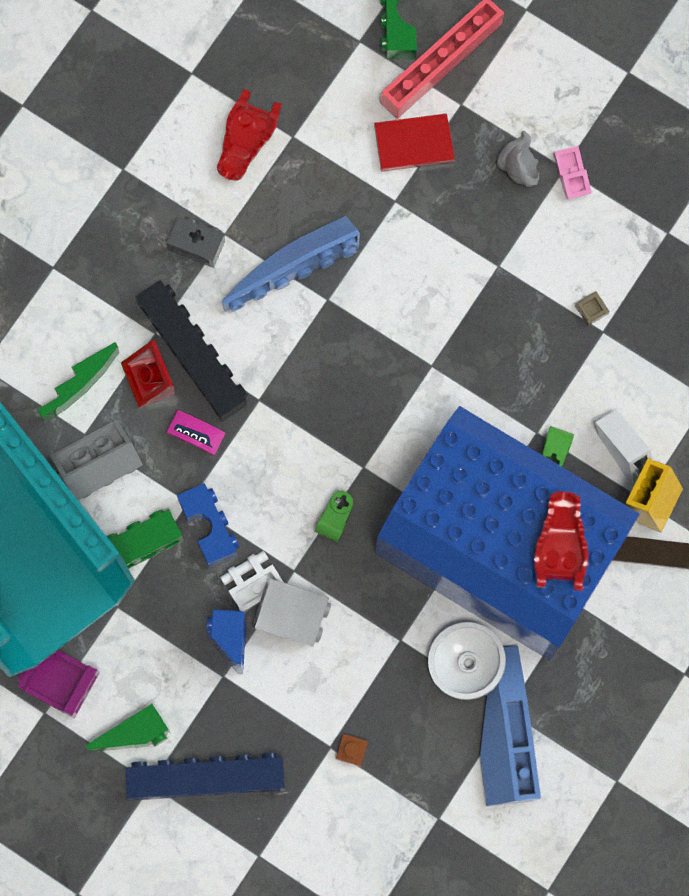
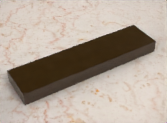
[612,536,689,570]

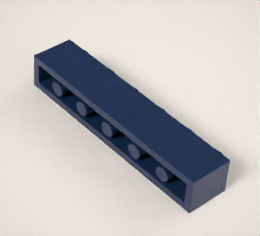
[126,753,285,801]

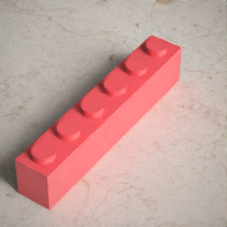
[380,0,504,119]

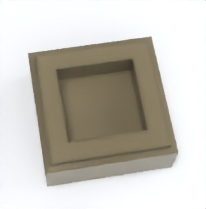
[575,291,610,326]

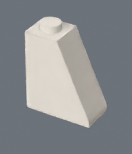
[596,409,652,487]

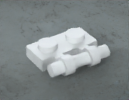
[220,551,284,612]

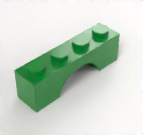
[381,0,417,60]

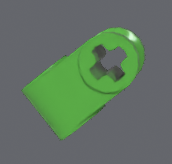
[542,426,574,467]
[314,491,353,543]

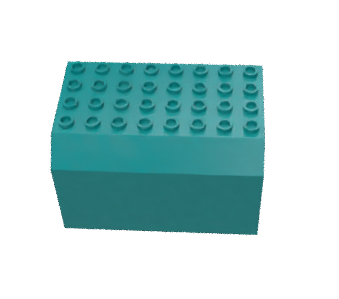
[0,402,135,677]

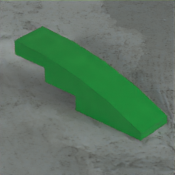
[37,342,120,423]

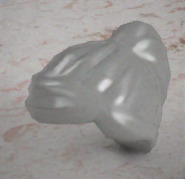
[497,130,539,187]

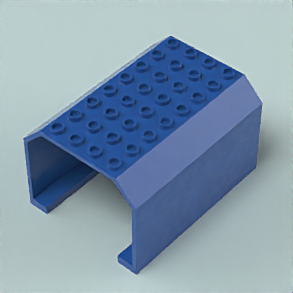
[375,406,640,661]

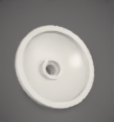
[428,622,506,700]

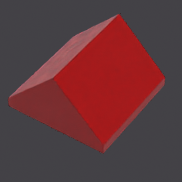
[121,340,175,408]

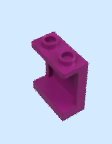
[17,650,100,719]

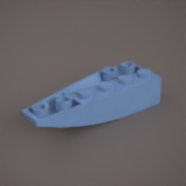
[222,216,360,312]
[480,646,541,807]

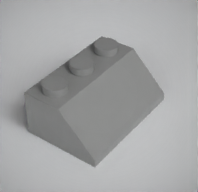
[50,419,143,500]

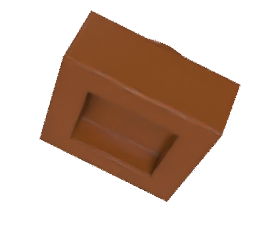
[336,734,368,767]

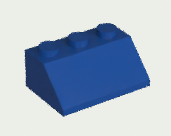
[207,610,247,674]

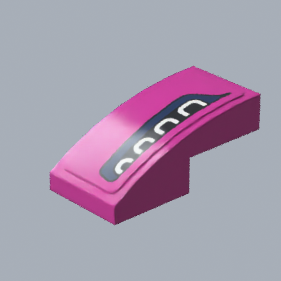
[166,410,225,456]

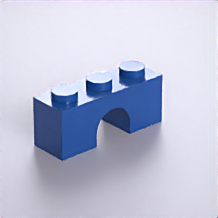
[177,483,239,569]

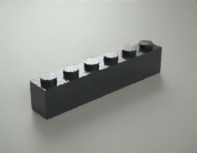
[135,280,248,422]

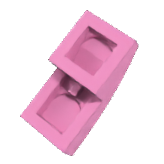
[553,146,592,200]

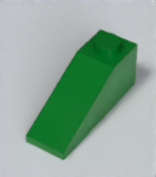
[85,704,170,752]

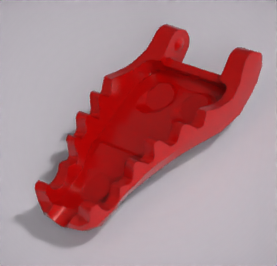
[217,89,283,181]
[534,491,588,591]

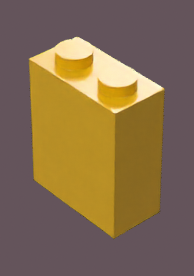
[626,458,683,533]

